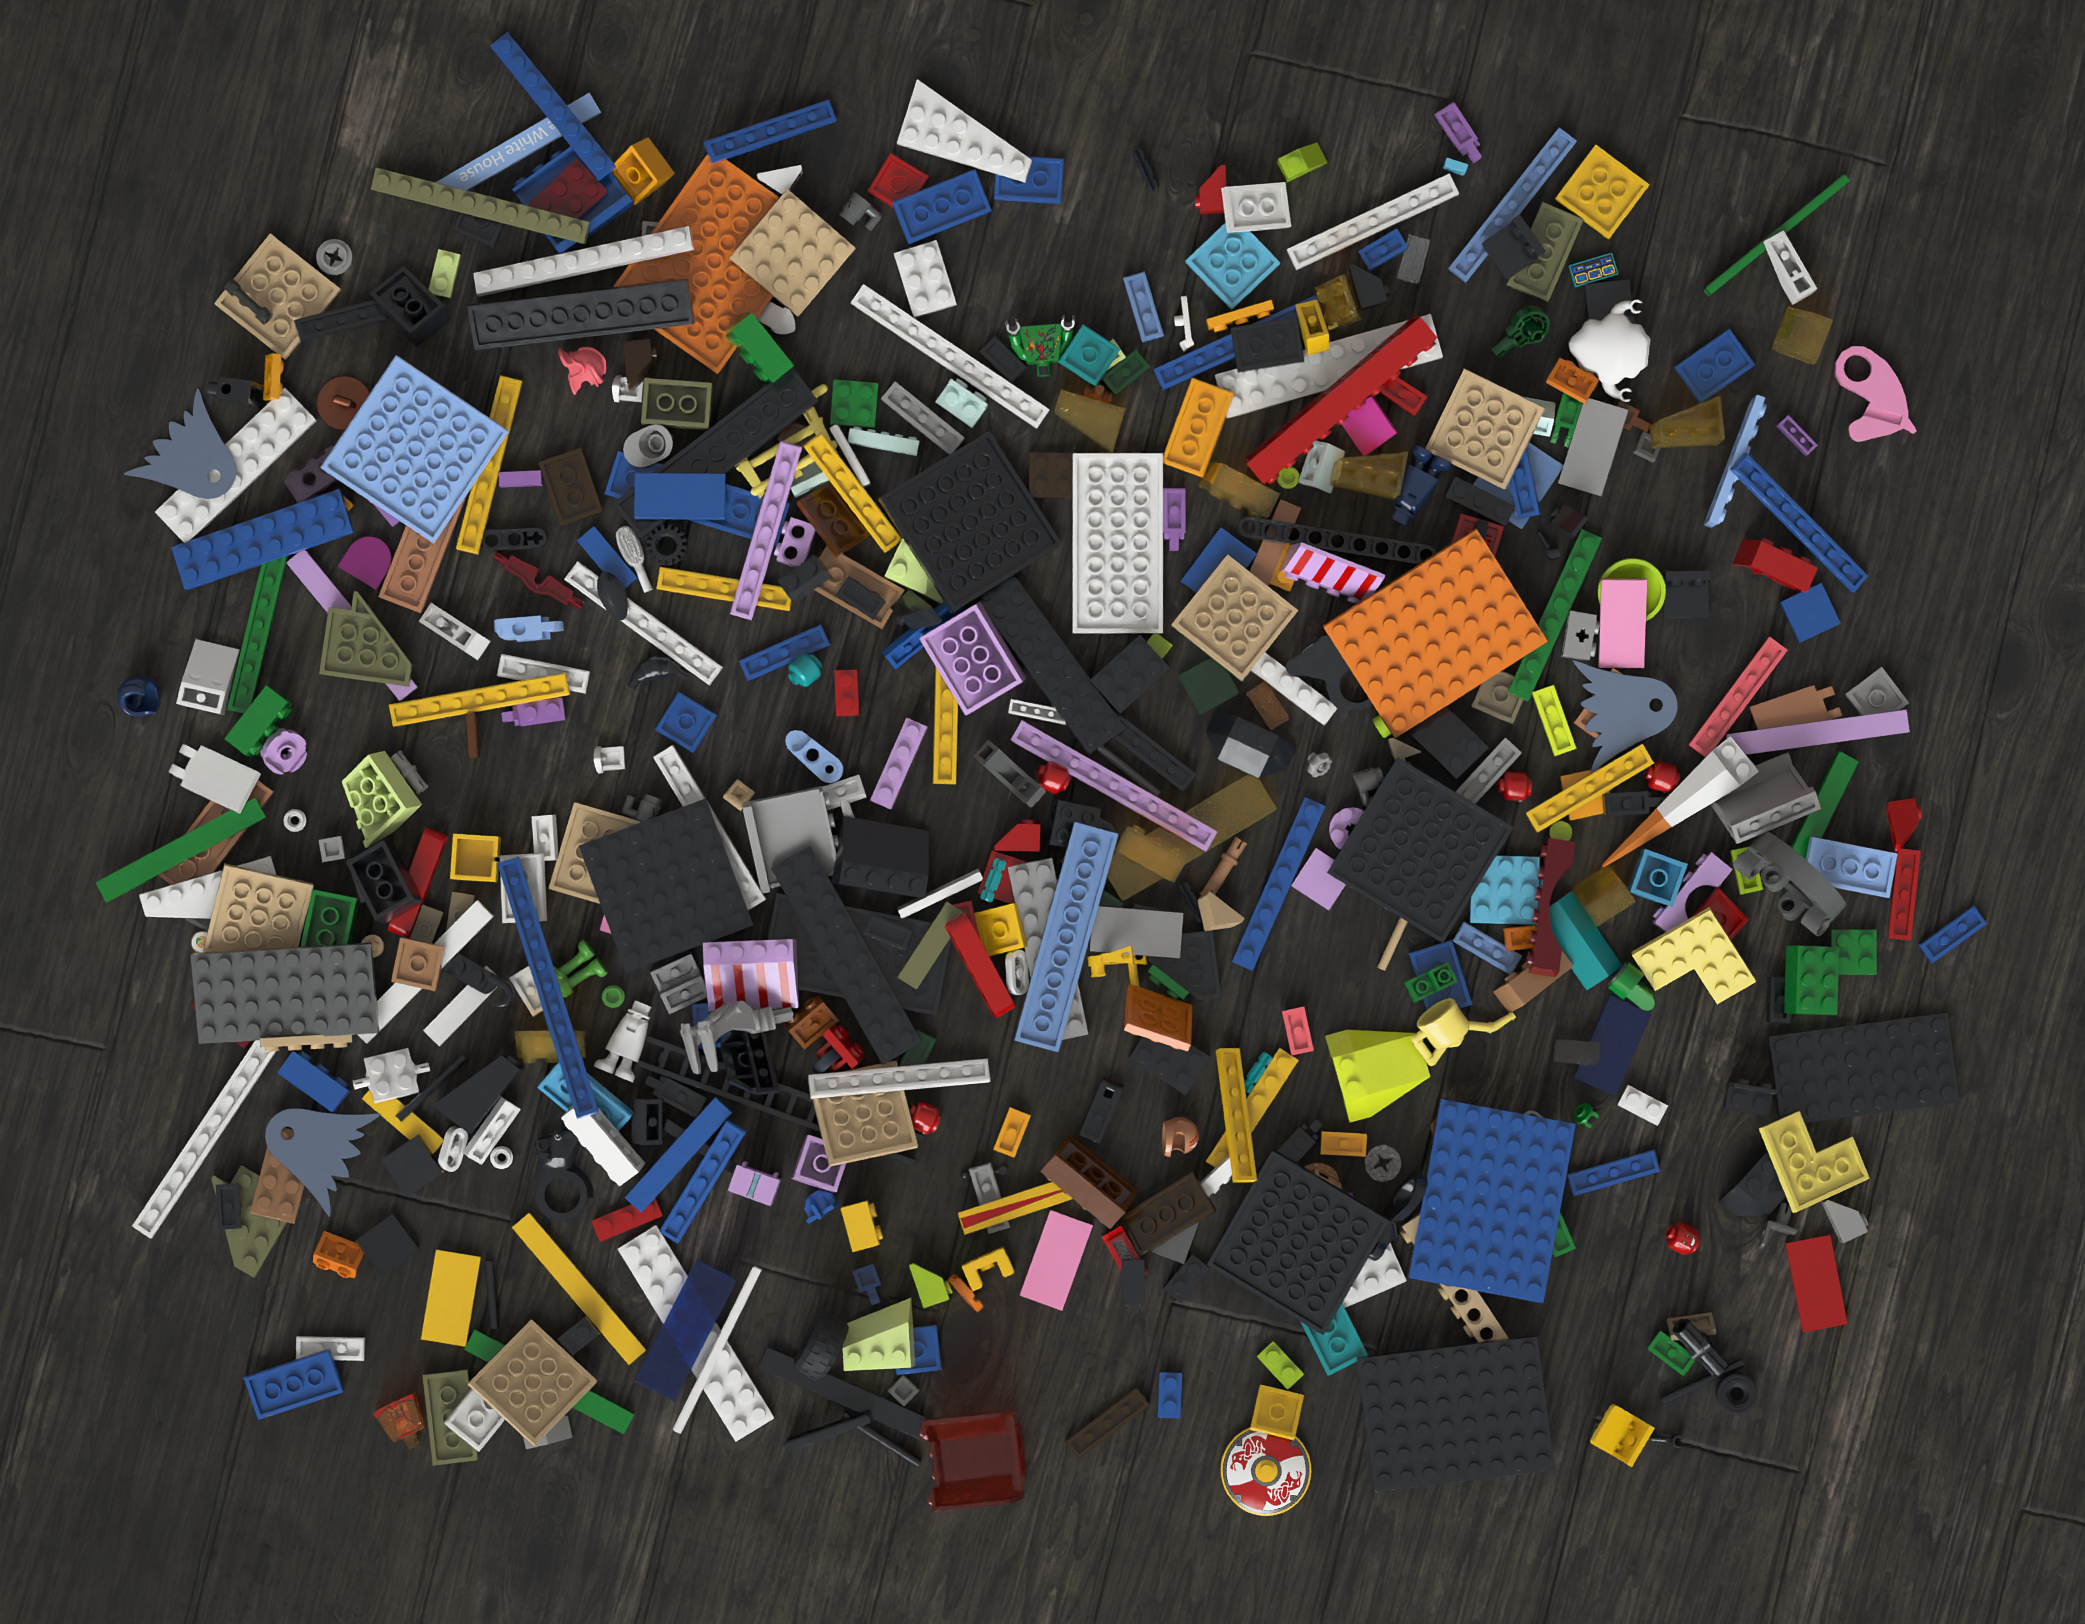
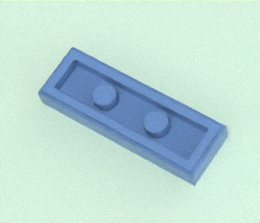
[1123,271,1164,343]
[1452,922,1522,975]

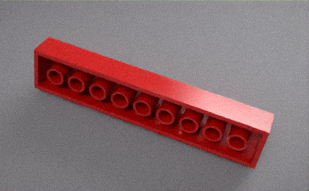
[1243,315,1438,484]

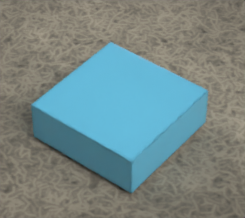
[1443,158,1468,176]

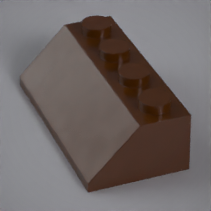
[1040,1134,1139,1229]

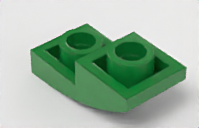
[1404,962,1458,1003]

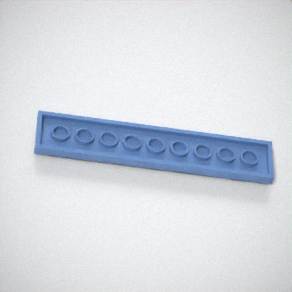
[1014,822,1118,1052]

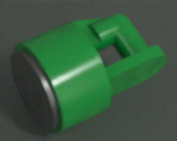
[1608,962,1656,1011]

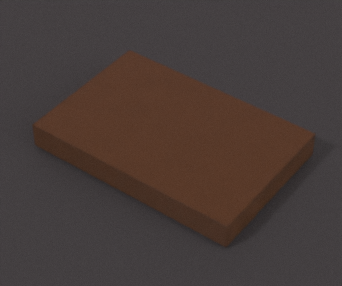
[796,481,870,558]

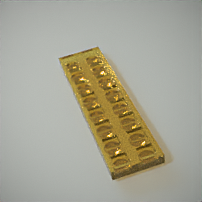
[1107,774,1277,902]

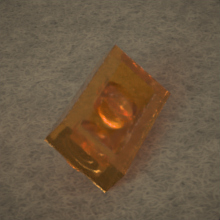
[1246,681,1290,731]

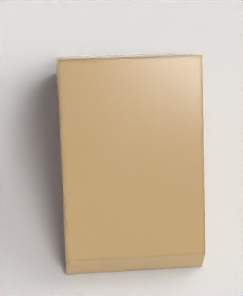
[1198,891,1244,931]

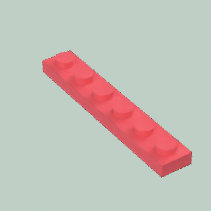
[1688,637,1787,758]

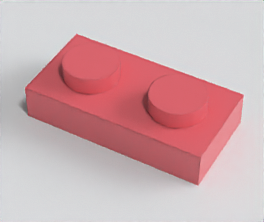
[1282,1007,1314,1055]

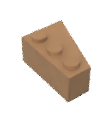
[1493,951,1573,1012]

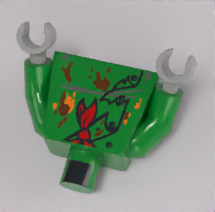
[1005,315,1075,377]

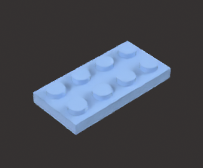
[1806,837,1898,898]

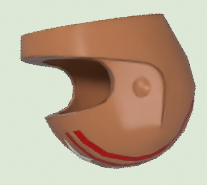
[1162,1117,1199,1157]

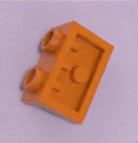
[1546,358,1599,404]
[313,1231,364,1278]

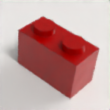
[834,670,860,717]

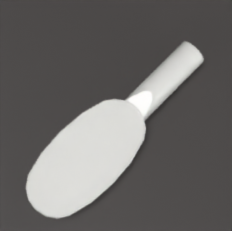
[616,526,652,593]

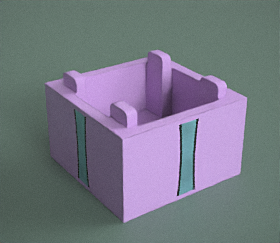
[728,1161,782,1206]

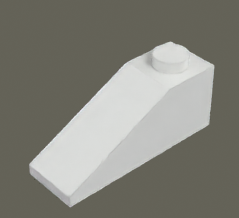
[1764,230,1817,305]
[419,603,490,660]

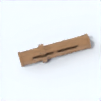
[1200,837,1247,895]

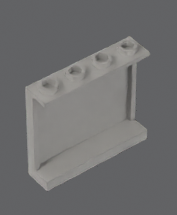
[1711,752,1821,844]
[742,786,838,894]

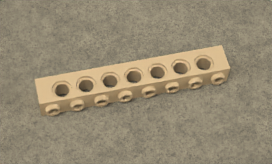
[1400,1213,1508,1342]

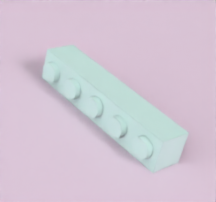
[848,427,919,456]

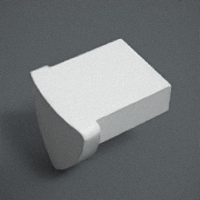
[757,301,795,334]
[612,375,644,402]
[594,746,625,774]

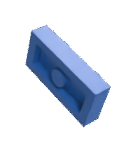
[1358,229,1409,271]
[1158,1372,1182,1419]

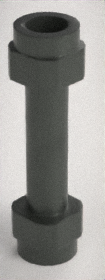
[224,279,273,325]

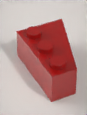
[1732,538,1818,593]

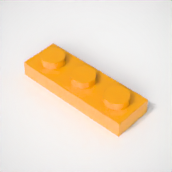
[1206,300,1274,332]

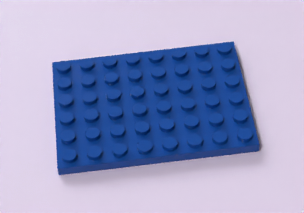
[1409,1099,1576,1303]

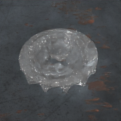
[1365,1145,1401,1181]

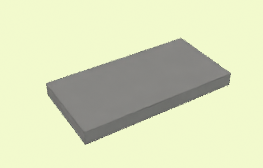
[1558,398,1629,497]
[1090,906,1183,958]

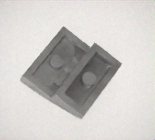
[650,952,707,1014]

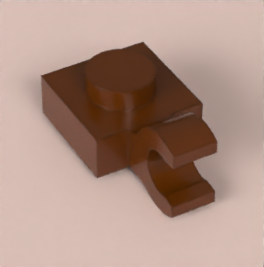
[1617,401,1651,433]

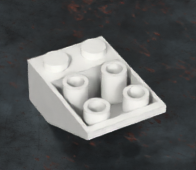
[176,639,240,715]

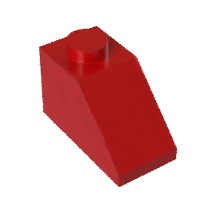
[1195,165,1226,214]
[1886,798,1922,852]
[994,820,1040,852]

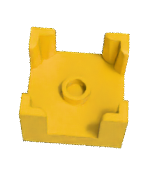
[962,1246,1014,1291]

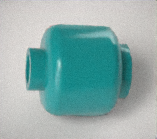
[788,654,822,687]

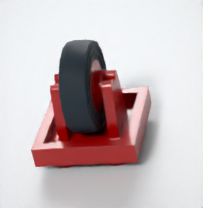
[1451,514,1504,557]
[811,1023,866,1074]

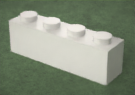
[561,1106,645,1186]

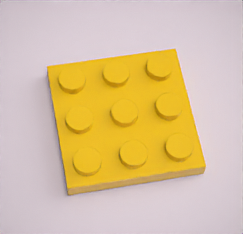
[1555,145,1650,240]

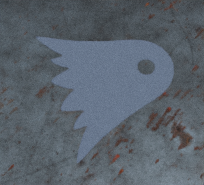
[124,388,236,499]
[1573,660,1678,773]
[265,1109,381,1217]

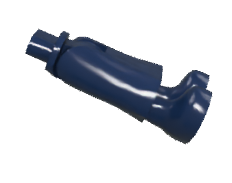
[1391,445,1452,526]

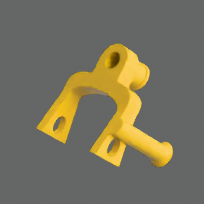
[1087,945,1148,987]

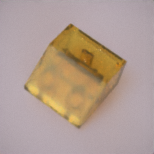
[1315,274,1362,330]

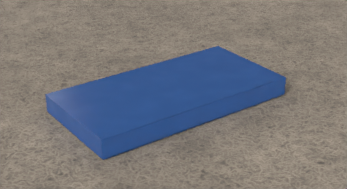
[892,169,992,244]
[634,473,726,520]
[243,1348,345,1420]

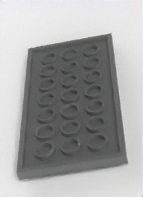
[191,943,379,1044]

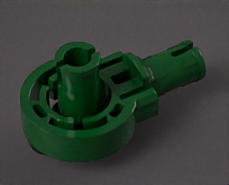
[1490,306,1550,359]

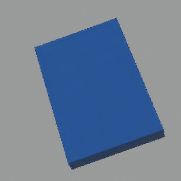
[994,156,1064,204]
[1674,328,1755,404]
[1181,528,1257,593]
[1409,940,1472,1010]

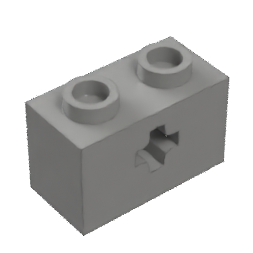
[1561,611,1600,661]

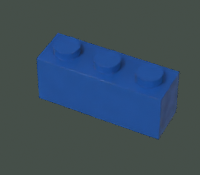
[277,1050,351,1112]

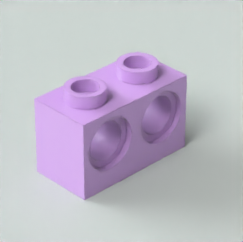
[774,517,816,568]

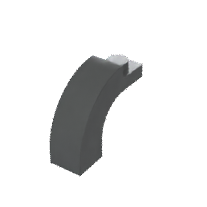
[974,740,1046,808]

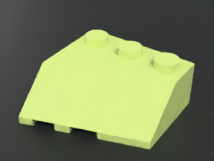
[885,538,944,604]
[342,751,422,848]
[843,1298,915,1371]

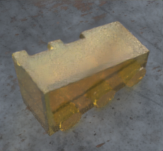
[1054,389,1126,453]
[1650,396,1725,448]
[1330,452,1408,500]
[1115,825,1188,883]

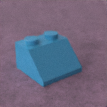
[1627,849,1688,907]

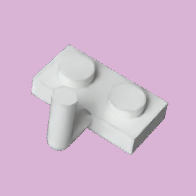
[822,775,866,818]

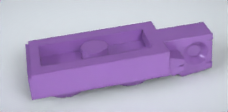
[1434,102,1482,164]
[1163,488,1186,551]
[501,697,566,727]

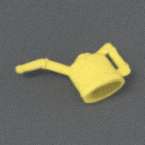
[1411,998,1516,1066]

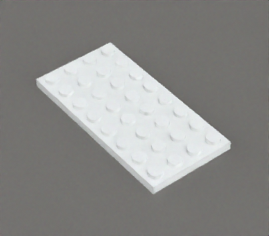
[1073,453,1163,634]

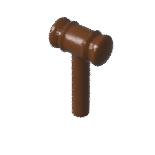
[1082,384,1114,406]

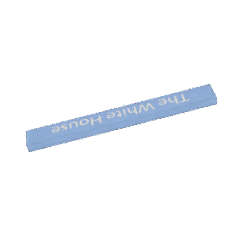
[436,93,601,191]

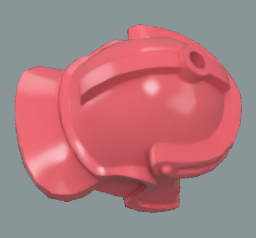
[557,347,606,395]

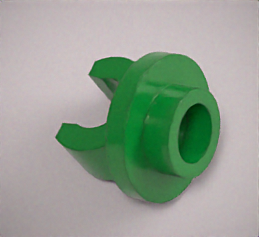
[1574,1103,1599,1128]

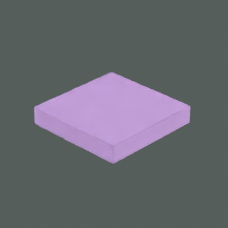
[1291,848,1346,910]

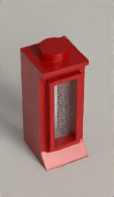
[1101,1225,1148,1279]

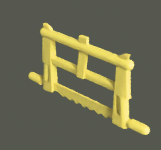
[736,384,838,499]

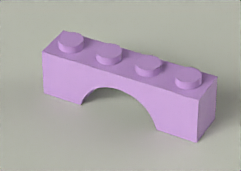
[870,717,928,810]
[1652,852,1733,933]

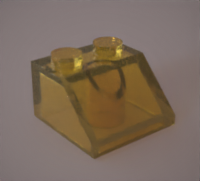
[1772,307,1833,365]
[1571,865,1636,927]

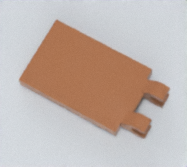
[1749,685,1842,730]

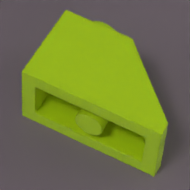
[1277,143,1327,183]
[909,1263,952,1308]

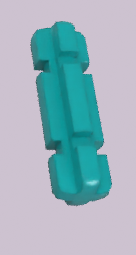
[980,858,1006,902]
[1244,1052,1272,1093]

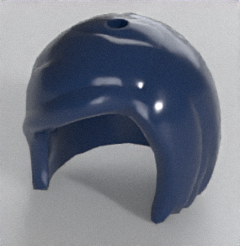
[117,675,161,717]

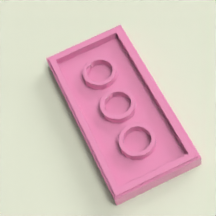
[1598,578,1647,668]
[1020,1210,1093,1310]

